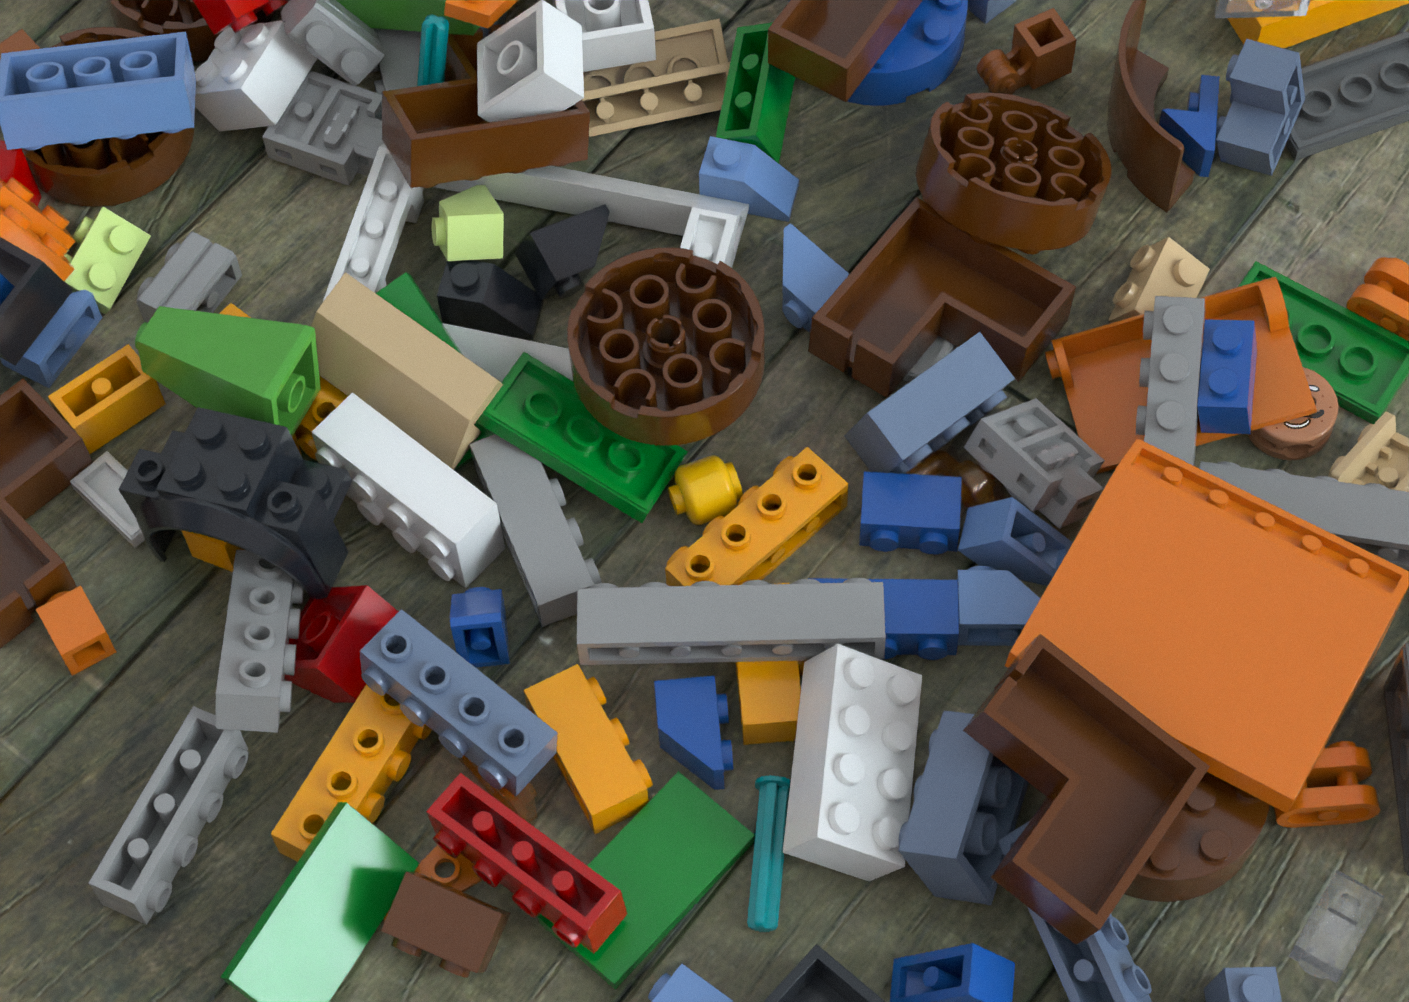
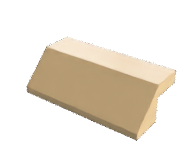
[582,18,731,137]
[311,272,503,470]

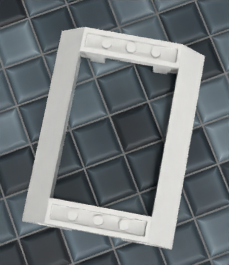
[323,143,749,382]

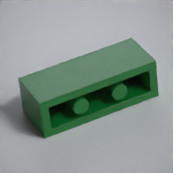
[716,22,795,164]

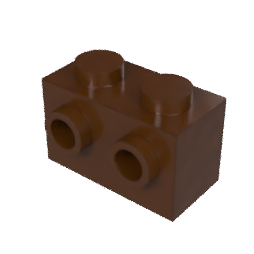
[381,872,511,978]

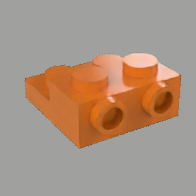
[0,177,76,281]

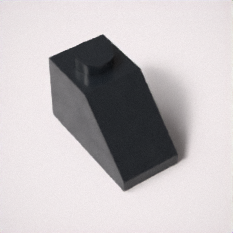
[515,204,610,300]
[437,260,544,340]

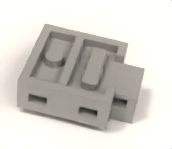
[262,71,384,186]
[964,398,1105,529]

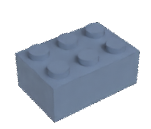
[844,332,1015,474]
[898,711,1029,905]

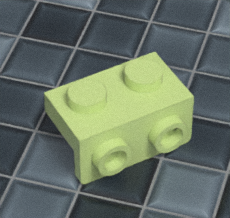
[64,207,151,314]

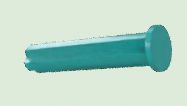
[417,14,449,86]
[747,775,791,932]

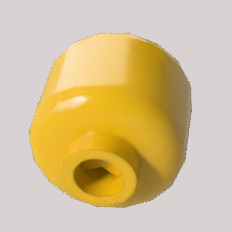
[668,455,743,525]

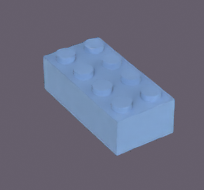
[0,32,196,150]

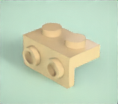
[1109,237,1210,323]
[1328,411,1409,492]

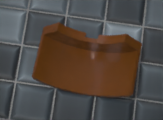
[1107,0,1195,213]

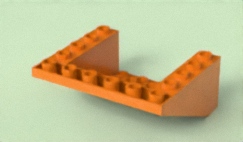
[1005,438,1409,814]

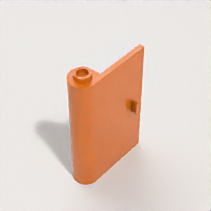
[1045,277,1317,474]

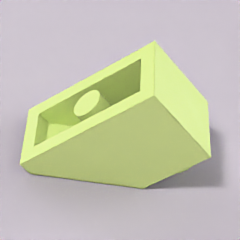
[431,185,504,261]

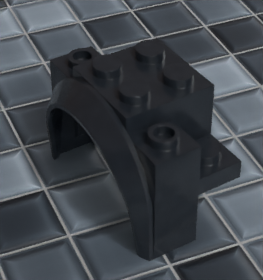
[118,407,353,600]

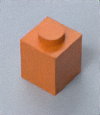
[36,585,116,676]

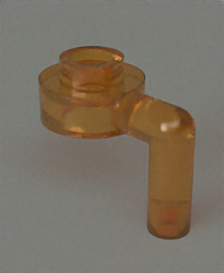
[906,451,996,508]

